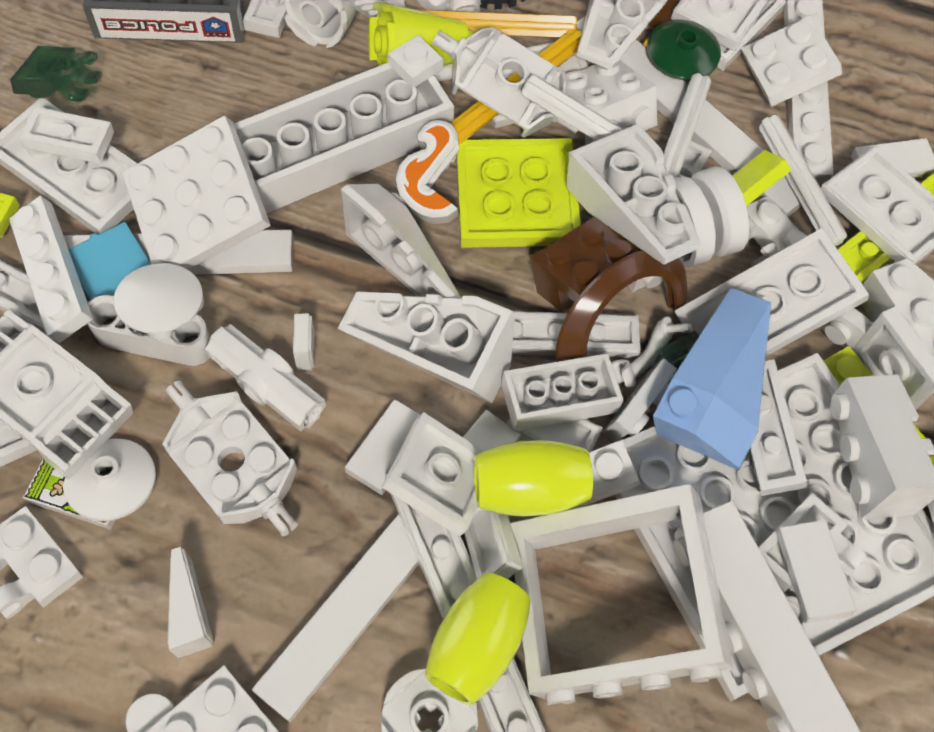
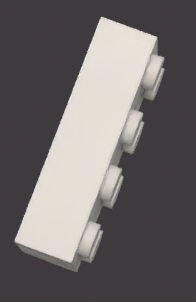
[501,353,624,432]

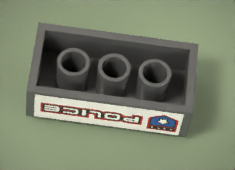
[83,0,248,43]

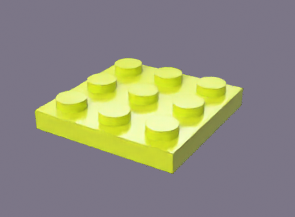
[456,138,581,248]

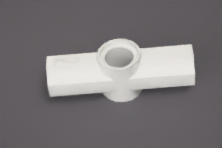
[205,324,326,432]

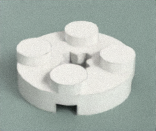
[381,669,478,732]

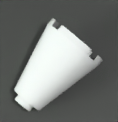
[280,0,357,48]

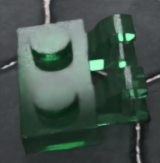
[10,46,101,102]

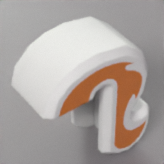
[396,120,459,224]

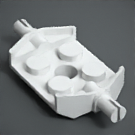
[432,27,578,138]
[162,381,298,536]

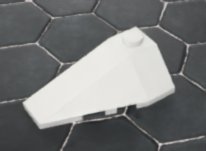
[337,292,515,403]

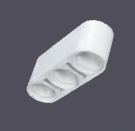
[87,295,210,366]

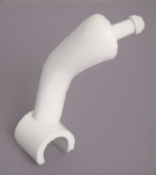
[611,316,692,387]

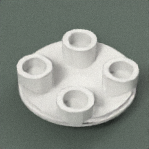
[114,263,204,340]

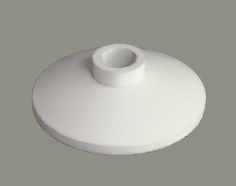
[63,438,156,521]

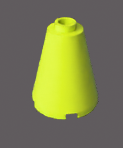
[368,2,473,66]

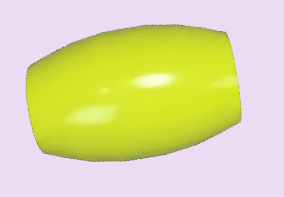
[473,440,593,517]
[425,572,531,705]

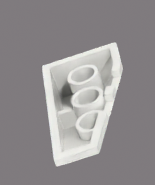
[576,0,668,70]
[567,124,701,265]
[341,184,461,298]

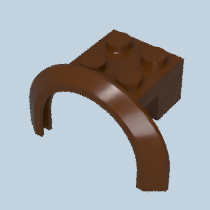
[530,217,688,362]

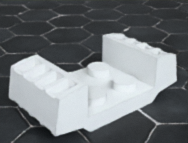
[0,309,133,480]

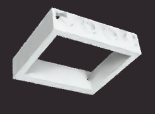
[510,484,734,705]

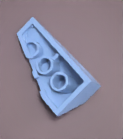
[653,288,771,470]

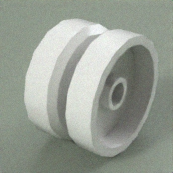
[674,166,749,268]

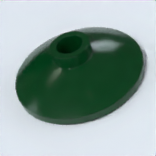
[647,19,721,81]

